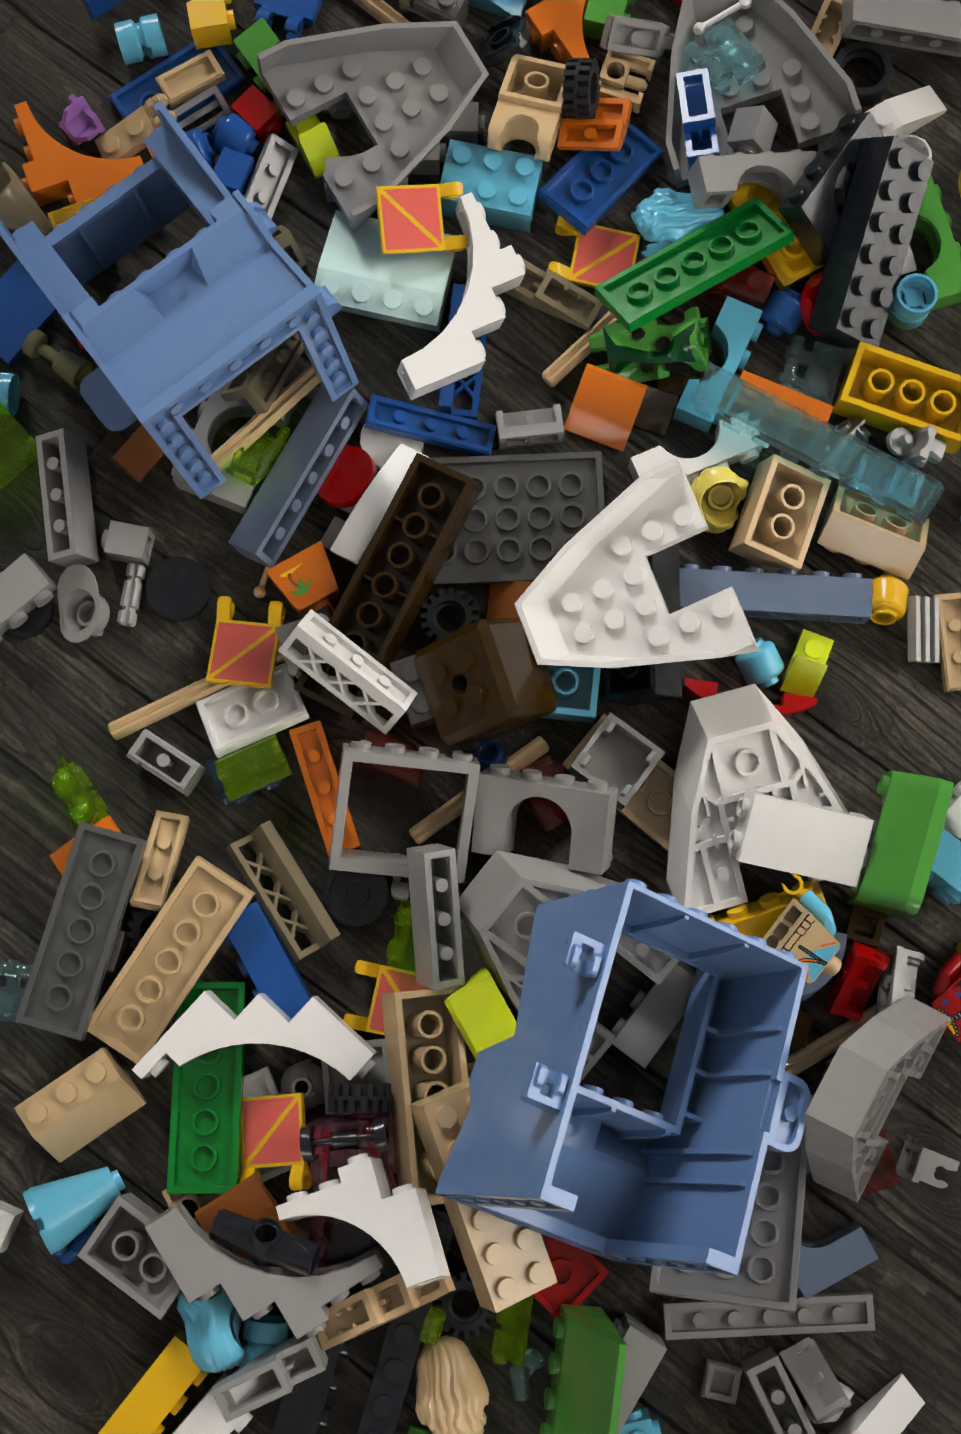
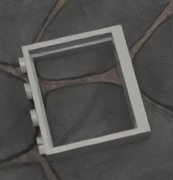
[328,740,480,883]

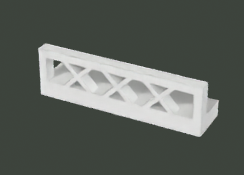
[278,609,418,735]

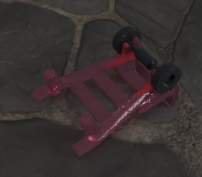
[300,1112,397,1268]

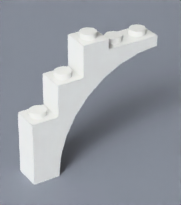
[397,192,526,400]

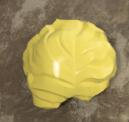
[691,466,749,534]

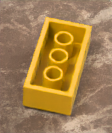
[832,341,961,455]

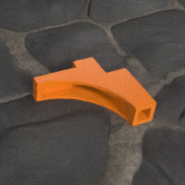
[525,0,590,65]
[13,101,144,207]

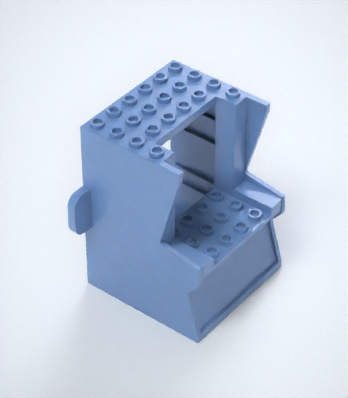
[0,101,359,500]
[435,879,811,1276]

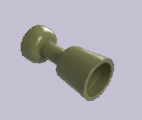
[22,329,93,389]

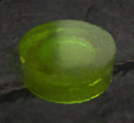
[420,1306,446,1346]

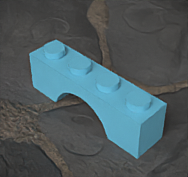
[673,296,764,433]

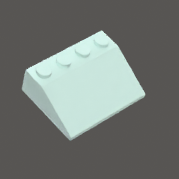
[314,210,457,332]

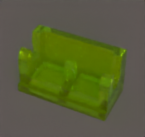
[226,425,291,487]
[214,735,292,802]

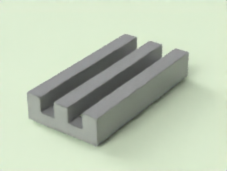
[173,84,232,132]
[907,595,940,664]

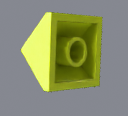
[444,966,517,1059]

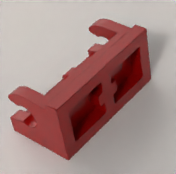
[827,941,890,1022]

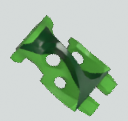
[589,306,713,383]

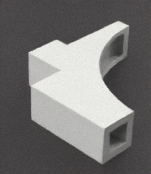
[276,1153,451,1288]

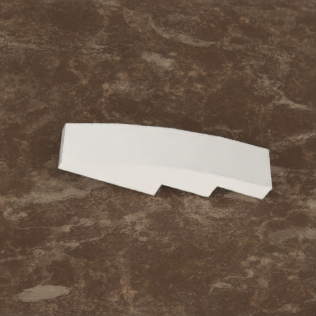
[330,444,429,565]

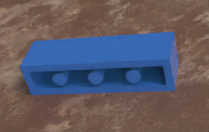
[224,901,312,1019]

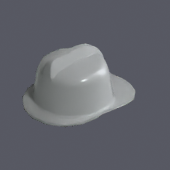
[57,564,110,643]

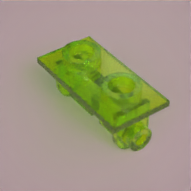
[386,900,415,972]
[490,1294,534,1366]

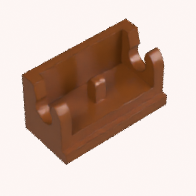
[112,424,165,482]

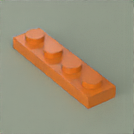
[288,720,361,856]

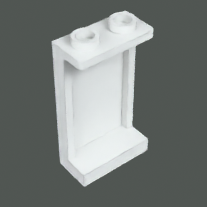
[728,789,874,887]

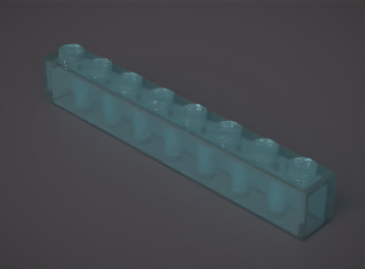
[690,362,945,524]

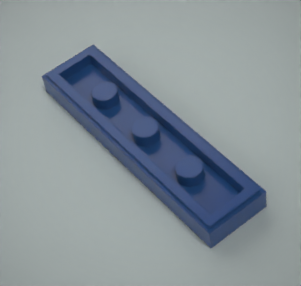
[364,394,497,456]

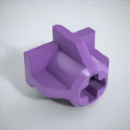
[59,94,106,146]

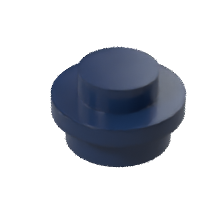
[475,741,508,771]

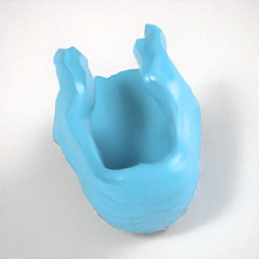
[631,187,724,259]
[177,1287,245,1373]

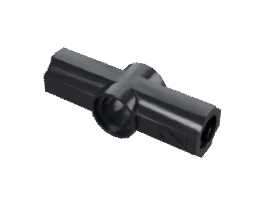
[209,1209,322,1277]

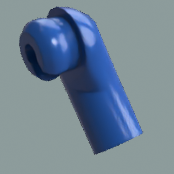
[53,1223,97,1264]

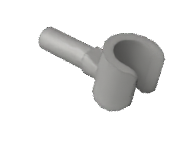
[391,853,410,901]

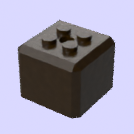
[414,617,559,746]

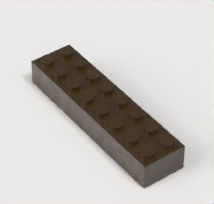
[294,453,482,724]

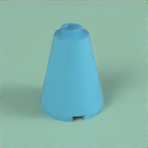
[23,1166,126,1255]

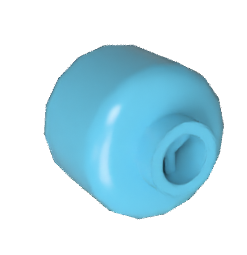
[735,637,784,689]

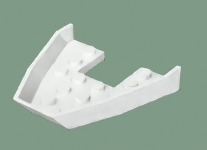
[514,458,760,668]
[666,684,870,914]

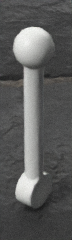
[693,0,752,35]

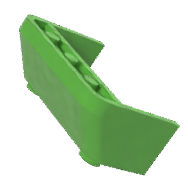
[845,770,954,919]

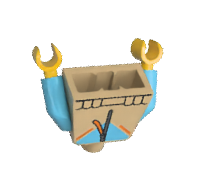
[762,874,842,983]

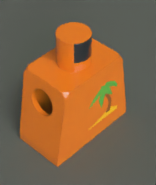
[266,541,341,619]

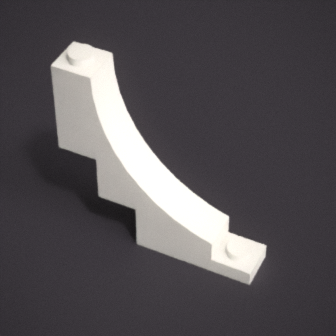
[132,990,377,1081]

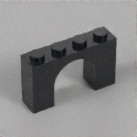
[778,112,884,265]

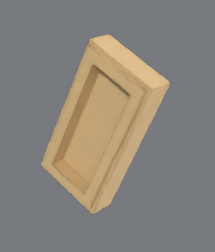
[155,49,226,108]

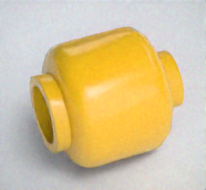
[870,574,909,625]

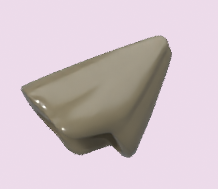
[0,162,53,237]

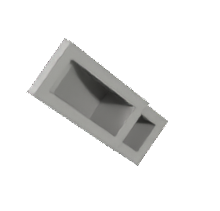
[211,1334,328,1423]

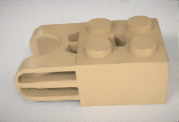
[487,54,566,162]

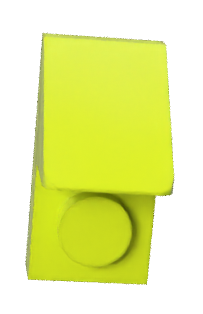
[285,114,340,179]
[779,629,834,697]

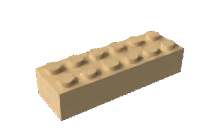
[381,986,468,1206]
[410,1078,558,1313]

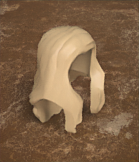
[415,1335,490,1434]

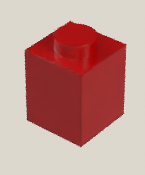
[231,85,284,145]

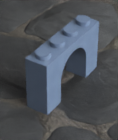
[797,1159,879,1299]

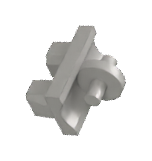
[886,425,946,470]

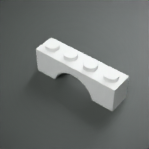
[628,409,765,485]

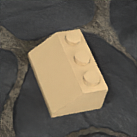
[728,454,831,570]
[817,483,930,580]
[14,1046,147,1163]

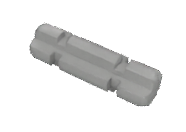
[117,563,146,627]

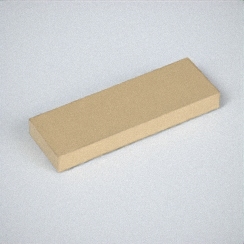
[931,592,961,693]
[130,810,190,912]

